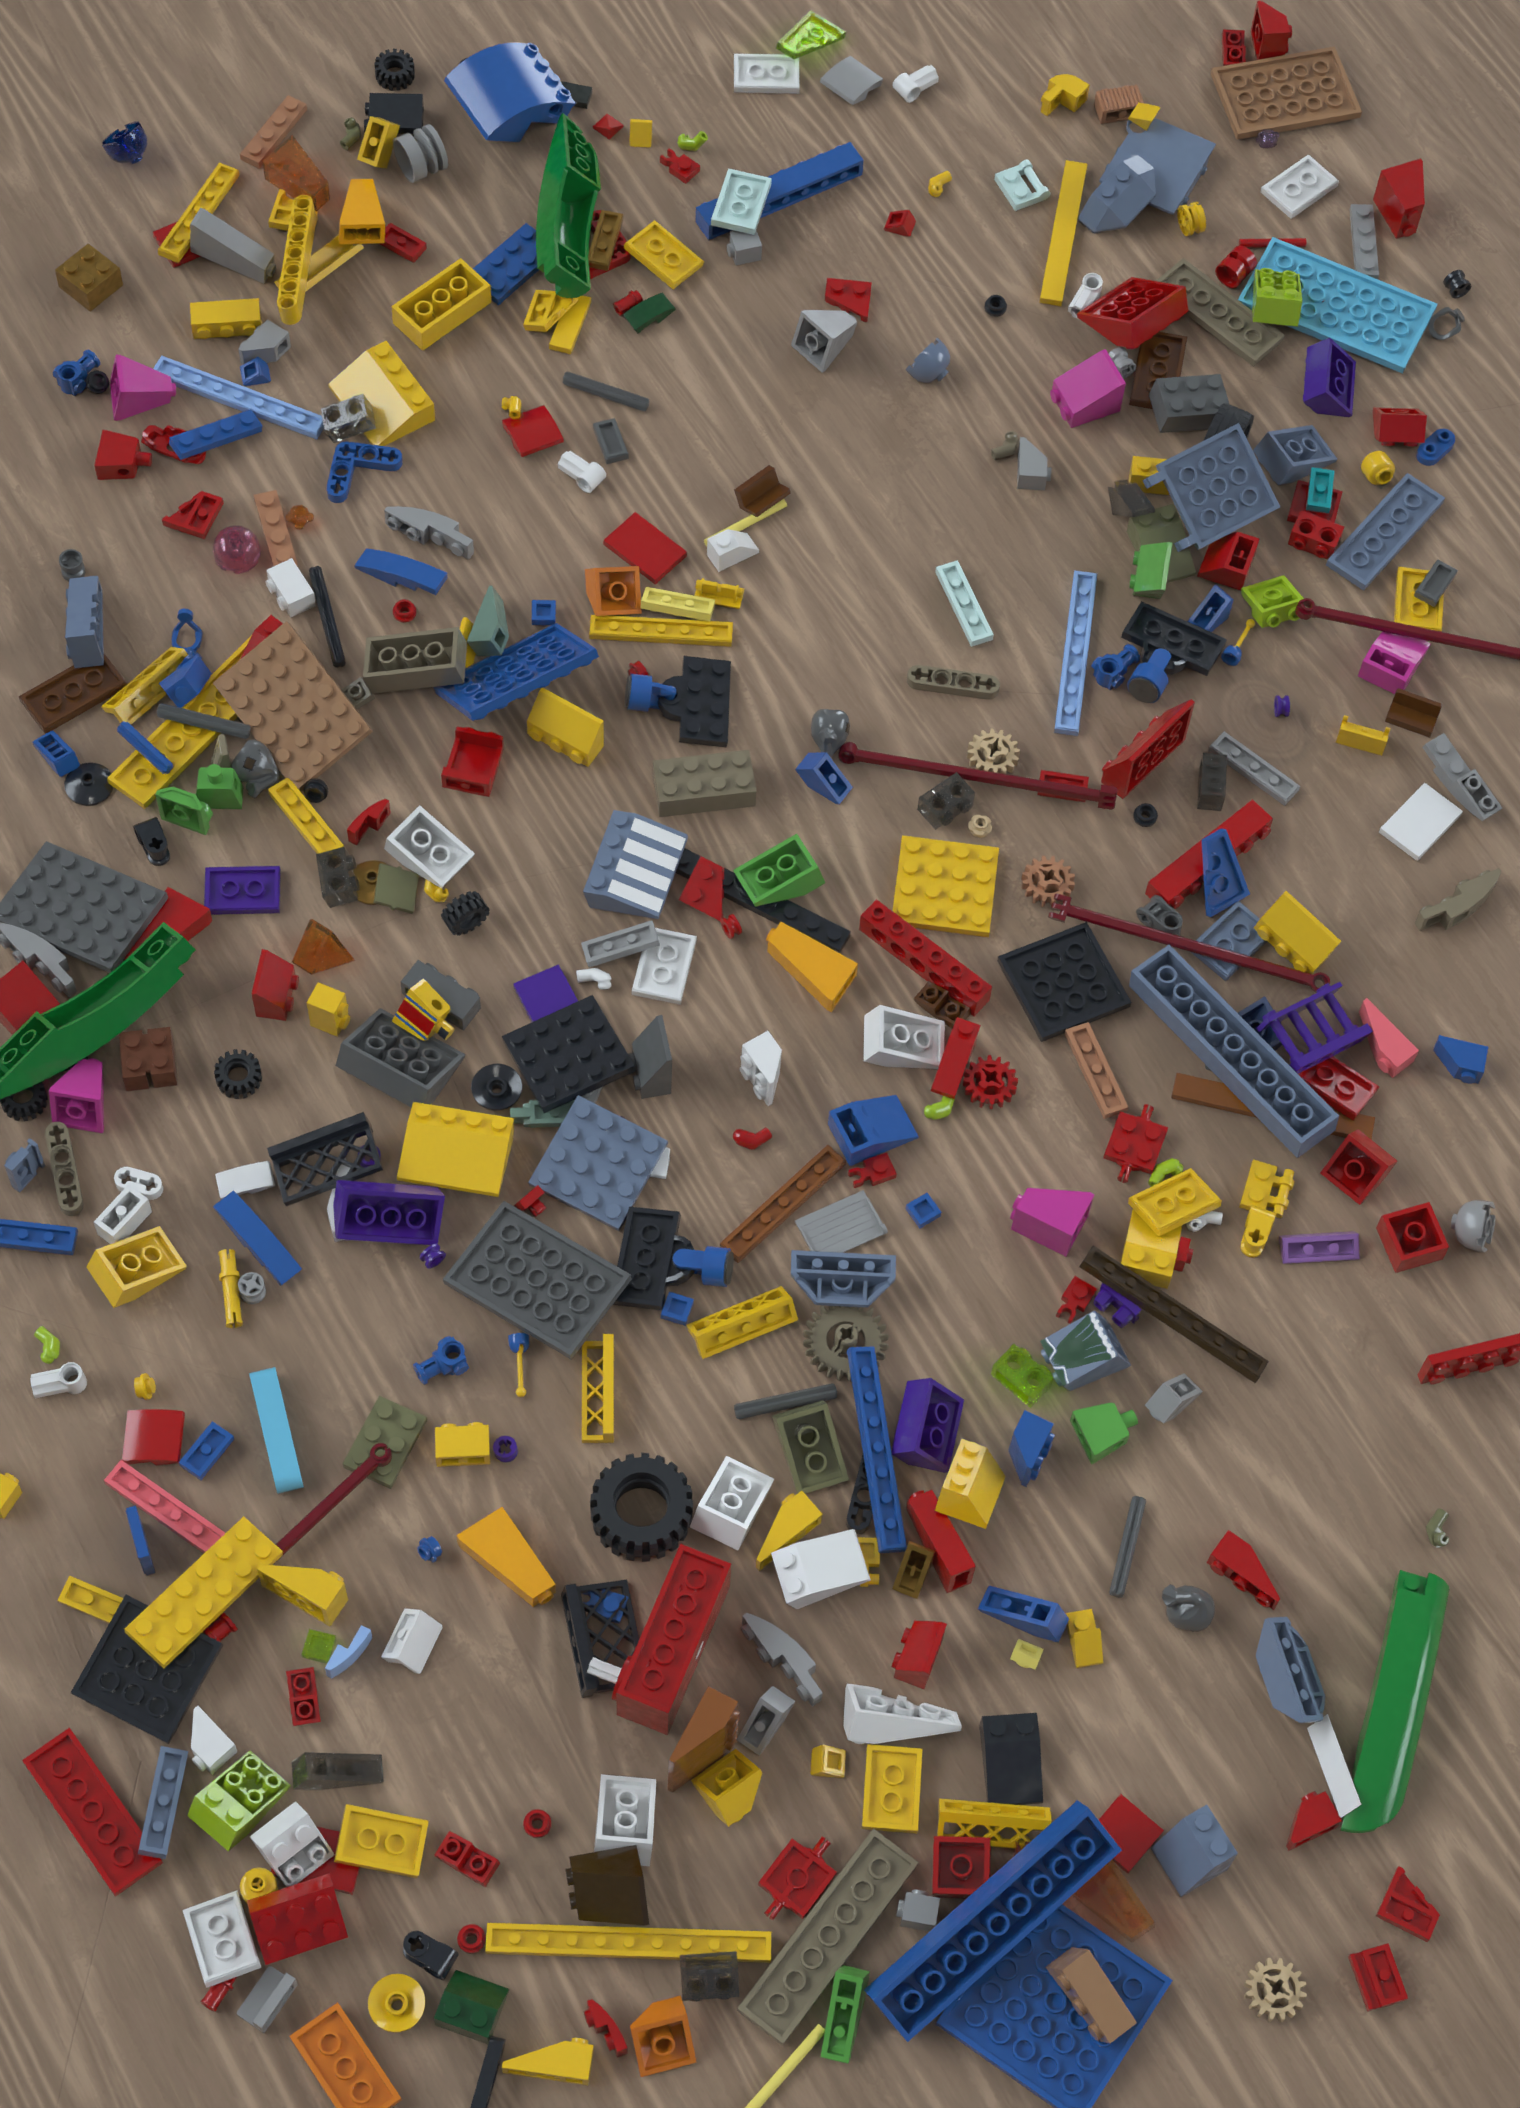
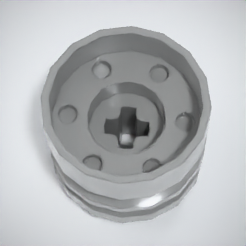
[393,124,448,183]

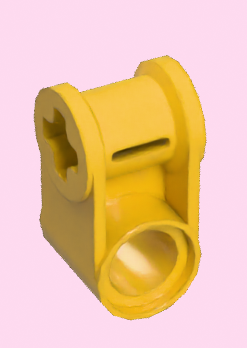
[1240,1205,1276,1258]

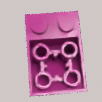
[1358,631,1431,694]

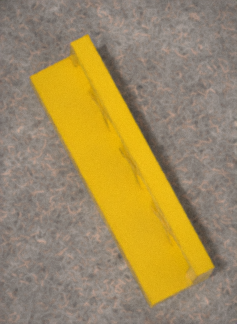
[274,234,364,292]
[101,647,188,724]
[686,1286,798,1359]
[582,1334,614,1443]
[937,1799,1052,1849]

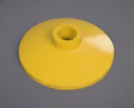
[368,1974,426,2033]

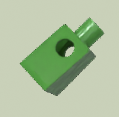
[196,764,244,809]
[1070,1402,1138,1464]

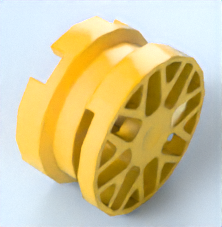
[1177,201,1206,236]

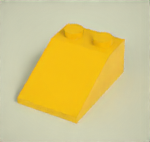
[1120,1209,1182,1289]
[86,1226,187,1308]
[257,1564,348,1627]

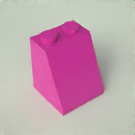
[1050,349,1126,428]
[1010,1188,1095,1257]

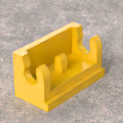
[1336,715,1391,756]

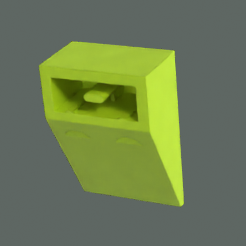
[1252,268,1302,327]
[187,1751,291,1852]

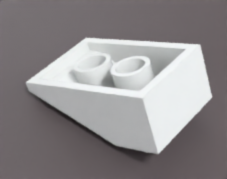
[384,805,475,889]
[864,1005,945,1069]
[690,1456,774,1550]
[771,1529,871,1609]
[594,1774,656,1866]

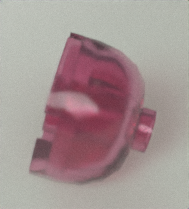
[213,525,261,574]

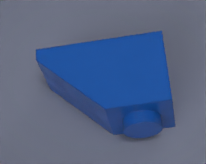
[159,654,212,708]
[795,752,853,804]
[1433,1035,1488,1084]

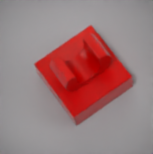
[514,1185,546,1217]

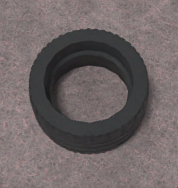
[1204,403,1254,440]

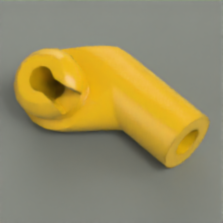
[928,170,952,197]
[502,396,521,419]
[424,879,449,903]

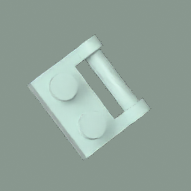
[994,160,1051,211]

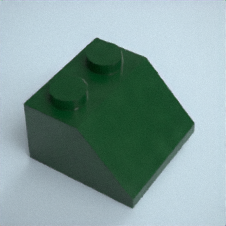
[434,1970,509,2044]

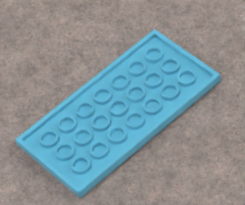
[1238,237,1438,374]

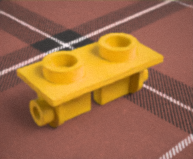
[694,578,745,609]

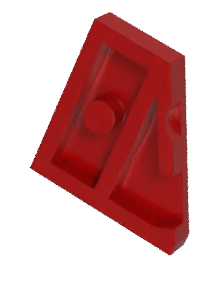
[825,278,872,322]

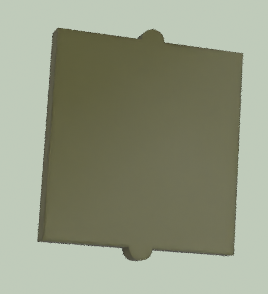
[373,863,419,914]

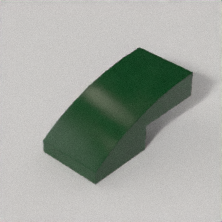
[623,292,676,334]

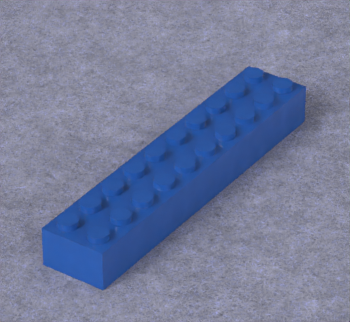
[864,1800,1122,2042]

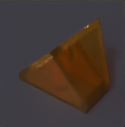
[292,919,355,975]

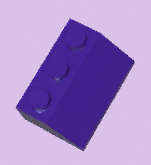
[1303,337,1356,417]
[891,1378,964,1473]

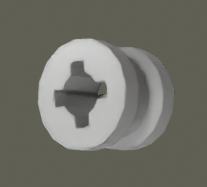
[238,1272,266,1304]

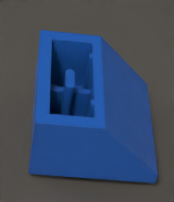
[1009,1410,1055,1487]

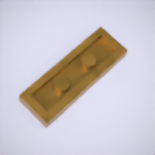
[589,210,623,271]

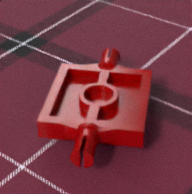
[1103,1104,1168,1183]
[758,1837,837,1920]

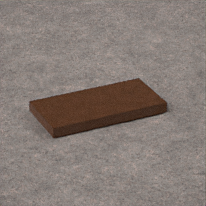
[1129,331,1188,409]
[19,653,127,734]

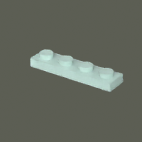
[935,560,994,647]

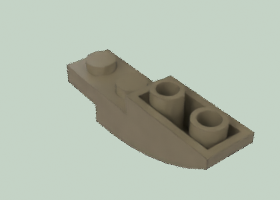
[1415,868,1501,931]

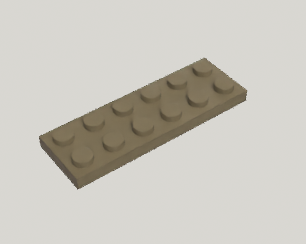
[1156,258,1284,367]

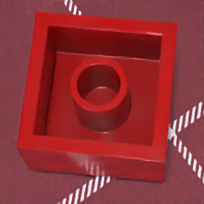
[1376,1202,1449,1273]
[932,1836,991,1899]

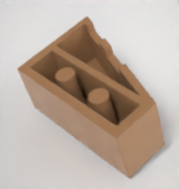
[1045,1947,1137,2043]

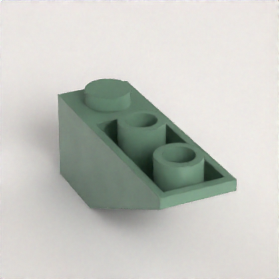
[467,585,509,657]

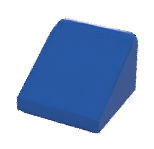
[240,357,271,386]

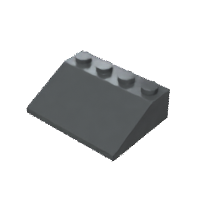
[335,1008,466,1108]

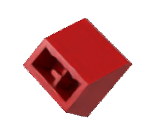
[1197,531,1260,591]

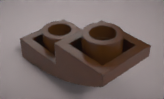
[914,981,971,1028]

